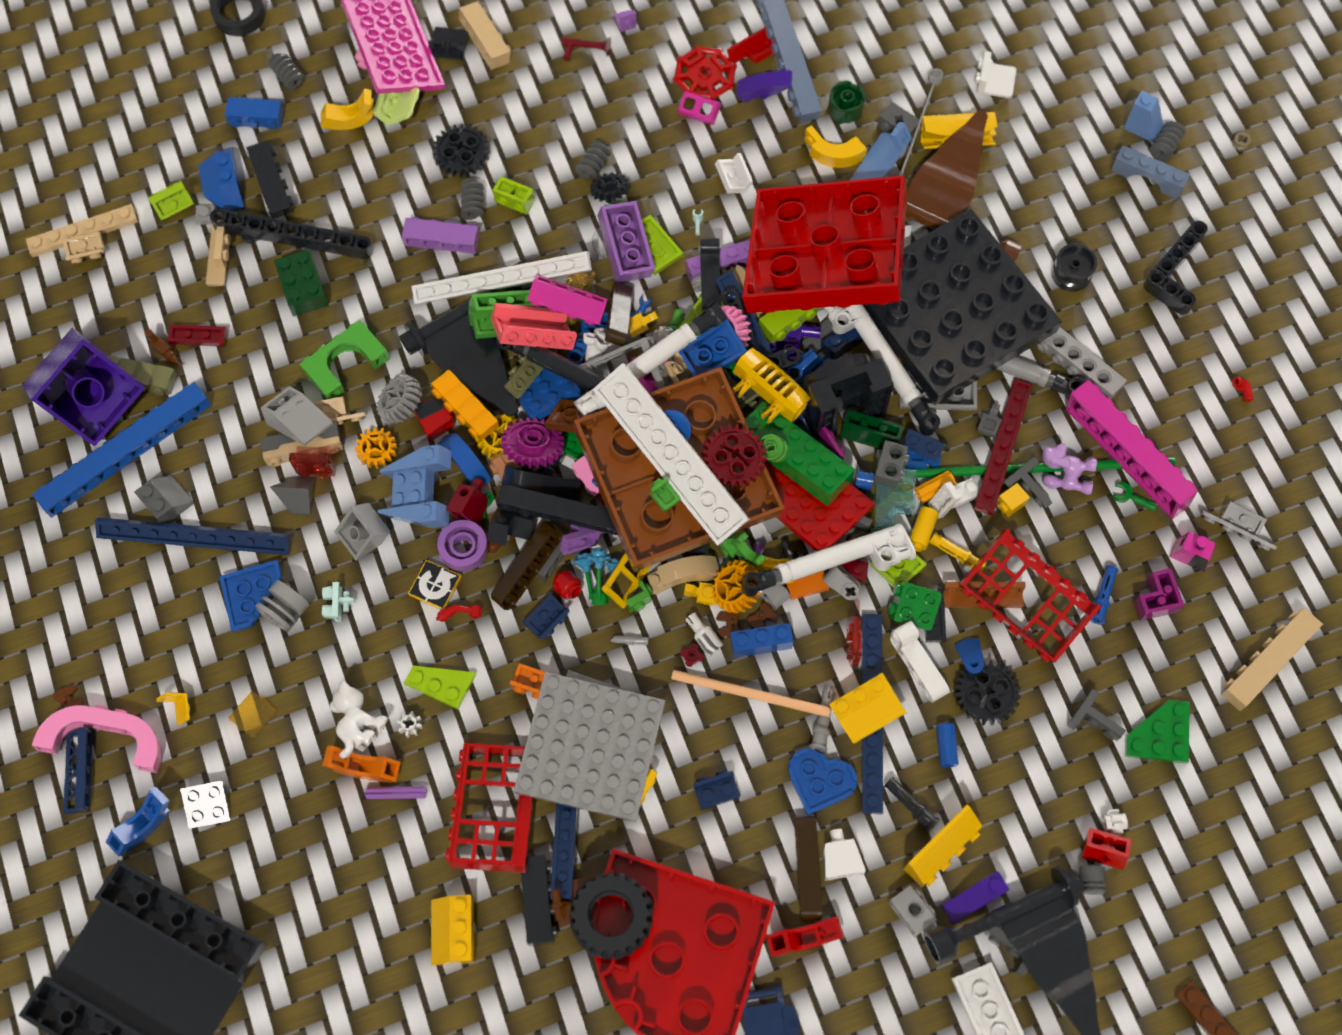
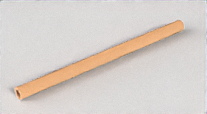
[672,670,831,718]

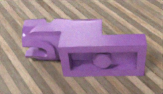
[560,525,604,555]

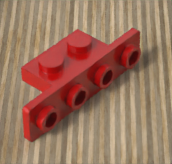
[727,27,773,64]

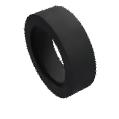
[210,0,266,36]

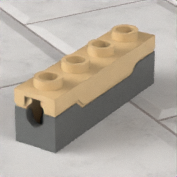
[260,422,343,467]

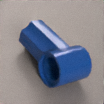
[786,348,823,383]

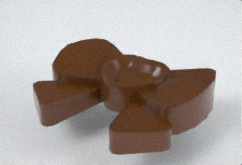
[747,603,778,629]
[716,612,740,638]
[52,685,84,709]

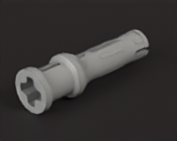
[809,690,835,753]

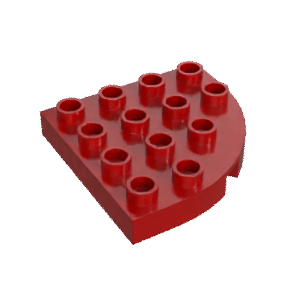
[592,849,776,1035]

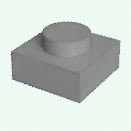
[195,205,216,225]

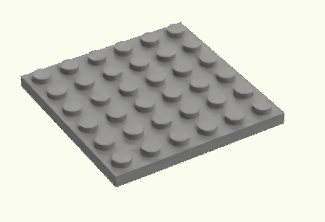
[513,672,665,822]

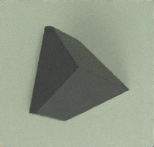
[270,477,316,515]

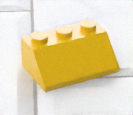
[829,673,907,744]
[431,895,475,965]

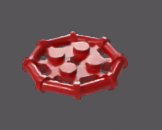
[673,45,737,100]

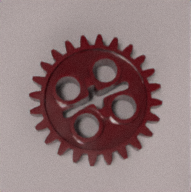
[701,424,767,489]

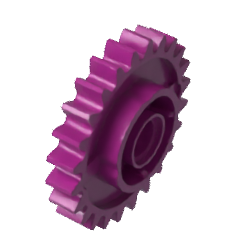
[501,417,564,469]

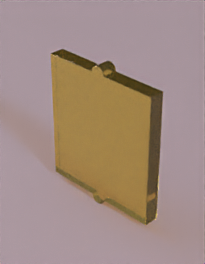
[229,691,277,739]

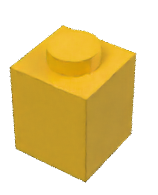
[997,483,1030,517]

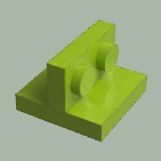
[148,180,194,221]

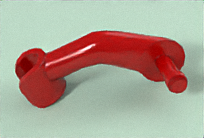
[436,604,482,622]

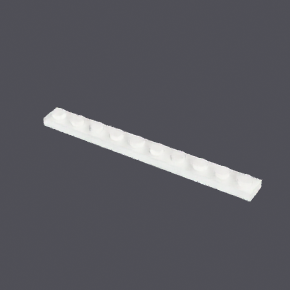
[412,251,592,305]

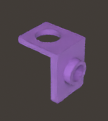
[614,10,637,32]

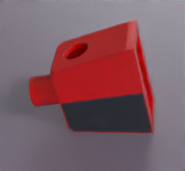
[414,398,455,442]

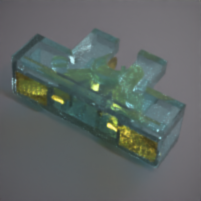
[872,450,916,531]

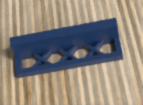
[63,727,93,814]

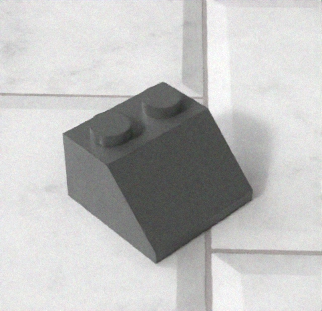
[134,475,194,523]

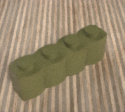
[108,355,177,396]

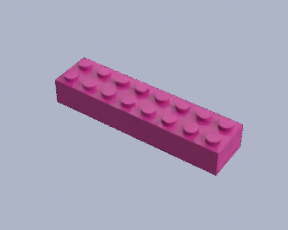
[1066,380,1198,519]

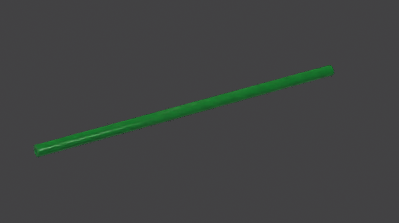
[905,457,1176,478]

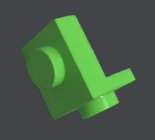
[649,477,681,513]
[626,580,653,613]

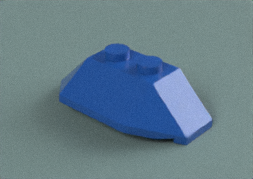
[198,147,245,211]

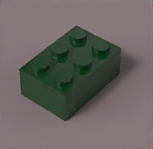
[274,249,329,317]

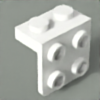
[975,51,1016,98]

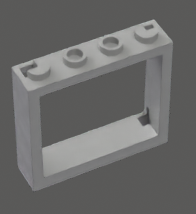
[586,336,671,410]

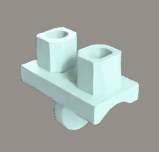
[322,582,355,622]

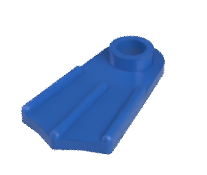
[955,638,984,674]

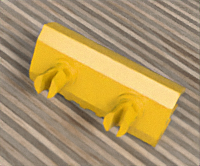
[920,112,998,149]
[732,348,811,423]

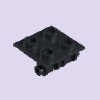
[428,27,469,61]

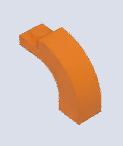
[322,746,401,782]

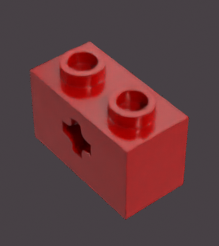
[1081,828,1132,870]

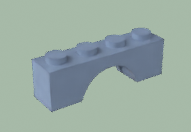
[1111,145,1190,200]

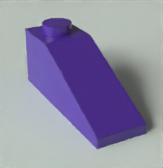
[941,871,1010,925]

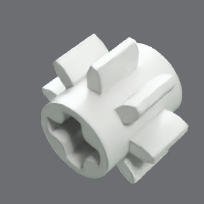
[653,326,673,344]
[397,711,423,738]
[1102,809,1128,835]

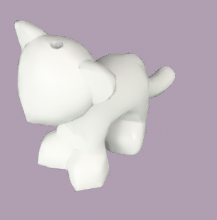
[577,328,615,391]
[330,681,389,759]

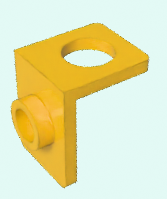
[156,693,190,725]

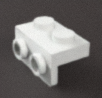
[715,153,753,193]

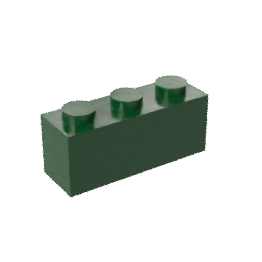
[841,410,904,450]

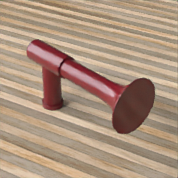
[561,37,611,61]

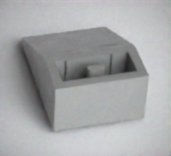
[261,386,333,446]

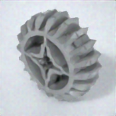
[376,374,423,424]

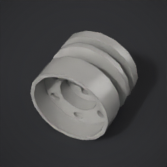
[255,580,310,632]

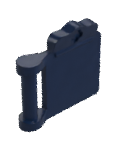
[742,983,800,1035]

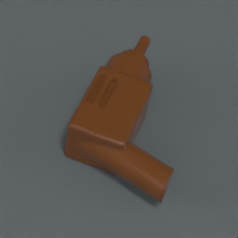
[145,329,182,366]

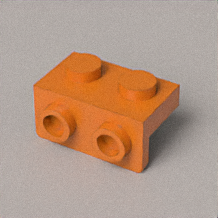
[509,663,545,700]

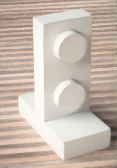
[928,478,980,519]

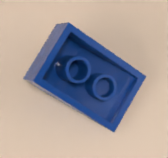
[679,319,747,376]

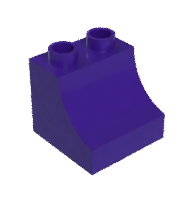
[22,327,145,447]

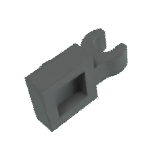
[977,403,1002,439]

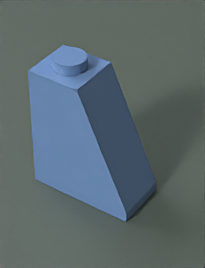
[1123,91,1164,143]

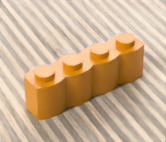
[431,369,499,441]

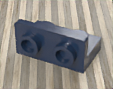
[902,429,948,461]
[693,770,740,811]

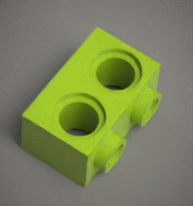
[492,176,535,215]

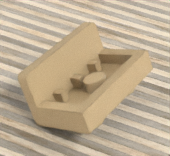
[62,231,106,264]

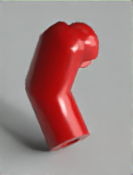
[1232,377,1254,402]

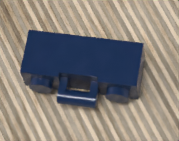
[821,324,863,360]

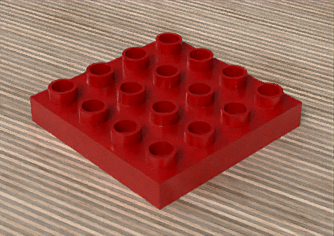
[742,175,907,313]

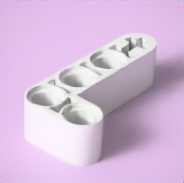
[890,621,950,703]

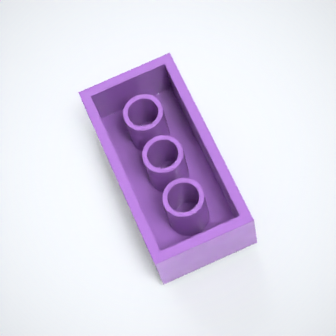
[597,201,655,283]

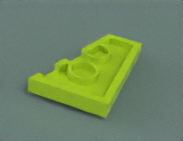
[642,215,683,276]
[404,665,477,710]

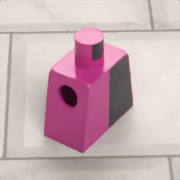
[1169,532,1215,572]

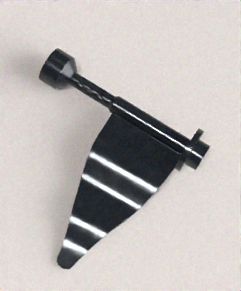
[399,261,533,417]
[923,866,1101,1035]

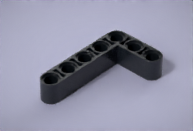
[1144,221,1208,315]
[722,289,804,371]

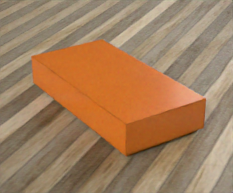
[785,571,829,600]

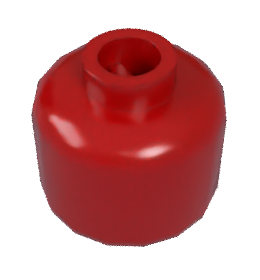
[552,570,582,599]

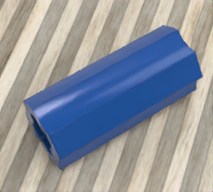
[936,723,959,768]

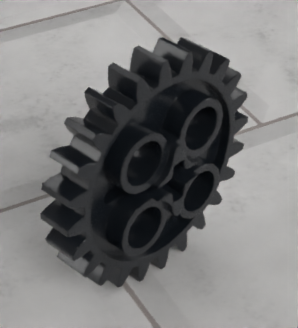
[432,123,491,178]
[954,660,1021,726]

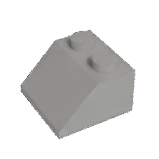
[334,503,390,561]

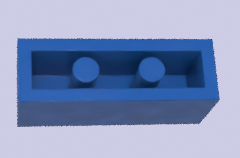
[225,97,285,129]
[730,623,794,658]

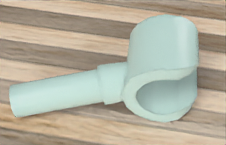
[692,209,703,236]

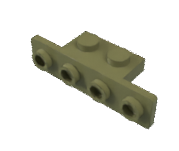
[504,348,558,399]

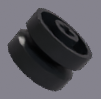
[1051,244,1097,292]

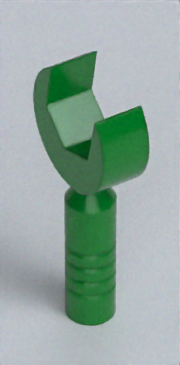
[1113,482,1157,511]

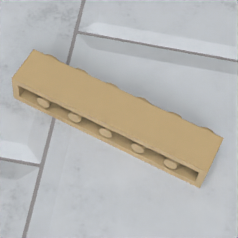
[1221,608,1323,711]

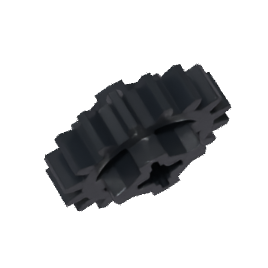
[590,172,629,202]

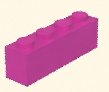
[527,274,608,325]

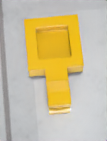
[628,311,658,338]
[684,582,716,606]

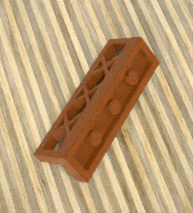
[942,582,1026,608]

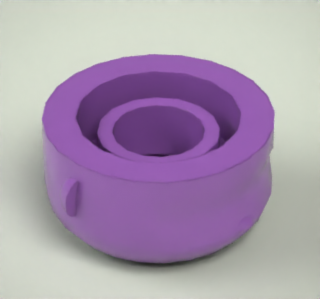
[437,520,488,572]

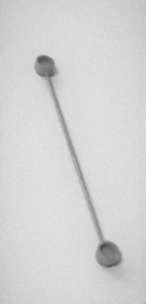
[899,68,943,176]

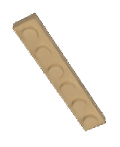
[26,204,138,257]

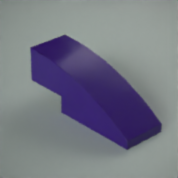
[737,70,792,102]

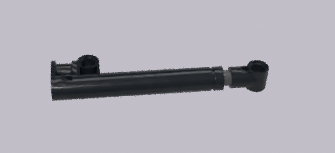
[496,337,605,410]

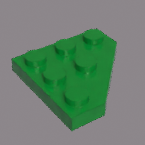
[1125,700,1190,764]

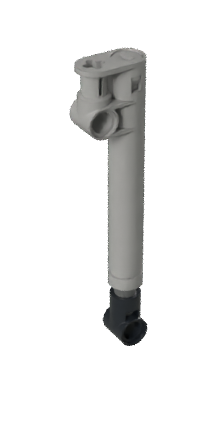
[997,357,1085,399]

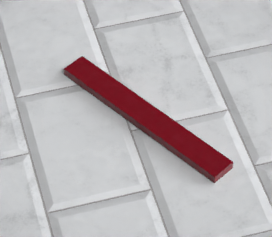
[974,379,1033,516]

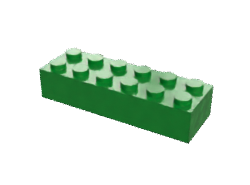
[745,401,855,506]

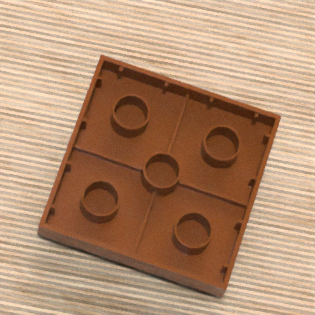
[573,367,785,572]

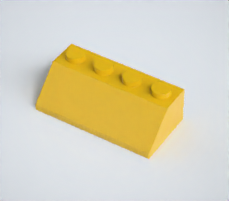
[903,804,982,888]

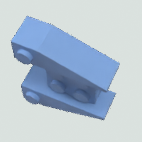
[378,444,452,528]

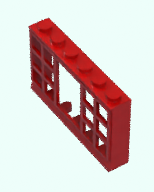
[958,529,1102,663]
[445,742,533,873]

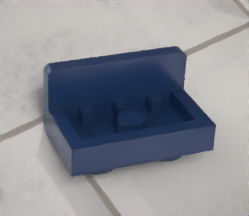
[522,594,570,639]

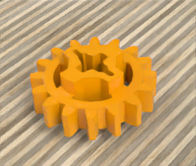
[355,427,398,469]

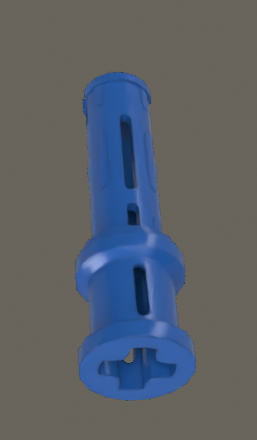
[1090,565,1118,625]

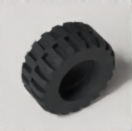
[569,872,653,960]

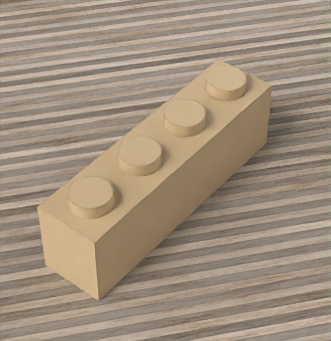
[459,2,511,70]

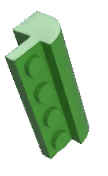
[469,290,548,339]

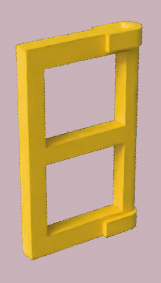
[601,553,651,609]

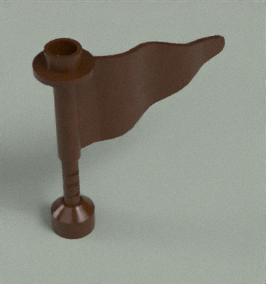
[906,110,1022,262]

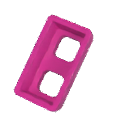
[677,91,721,125]

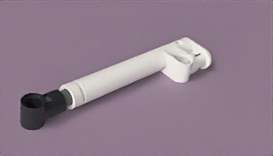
[574,301,728,417]
[824,305,940,436]
[741,524,916,597]

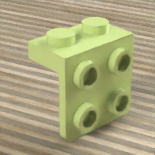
[373,87,420,126]

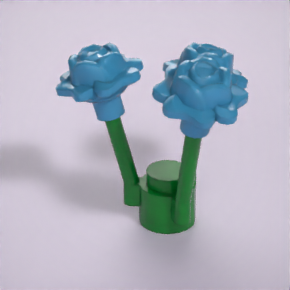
[573,548,621,605]

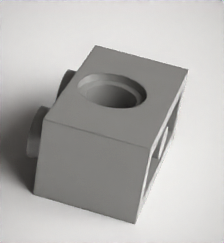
[888,885,937,938]

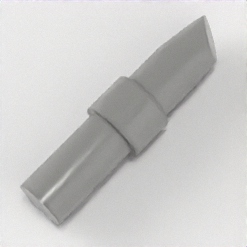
[610,635,649,645]

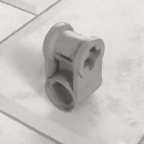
[822,565,861,600]
[759,582,790,610]

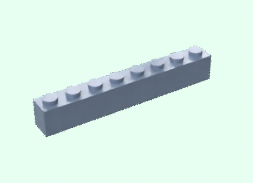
[756,0,822,123]

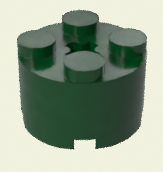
[828,81,865,124]

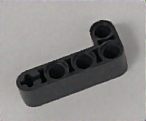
[700,238,721,313]
[501,466,581,501]

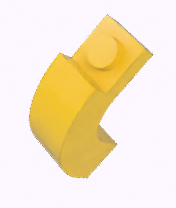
[321,89,374,130]
[804,125,867,168]

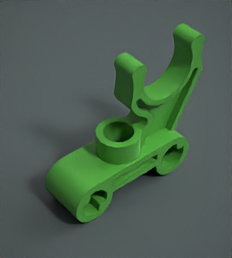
[720,532,766,566]

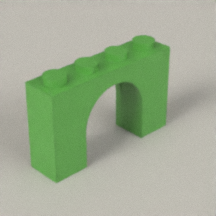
[300,320,390,399]

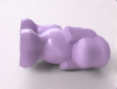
[1042,443,1097,495]

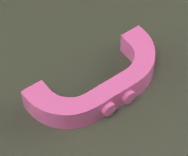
[32,705,162,773]

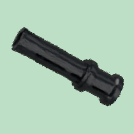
[884,777,940,833]

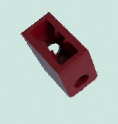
[446,478,488,526]

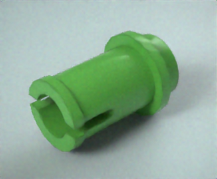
[667,309,685,332]

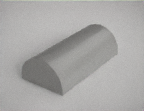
[898,371,977,411]

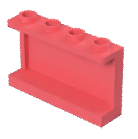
[490,303,577,350]

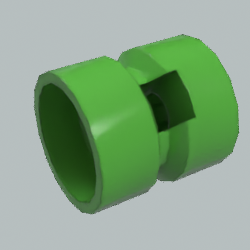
[759,434,789,463]

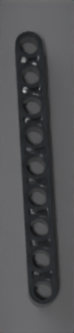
[210,209,373,259]

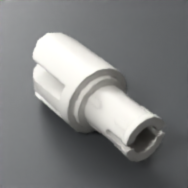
[685,613,724,657]

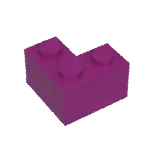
[1133,568,1184,621]

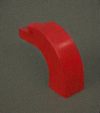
[766,917,845,957]

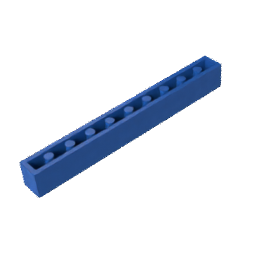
[32,382,212,518]

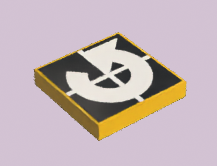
[408,560,462,610]

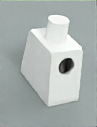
[823,829,866,881]

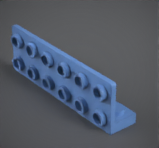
[850,122,912,180]

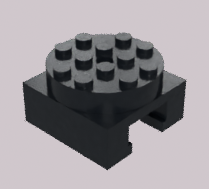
[800,353,894,440]

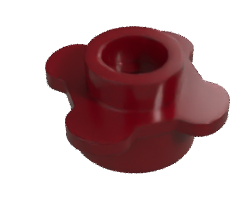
[680,644,704,667]

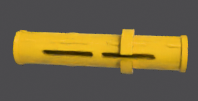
[929,533,987,571]

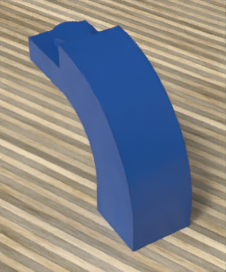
[437,433,492,486]
[106,787,170,857]

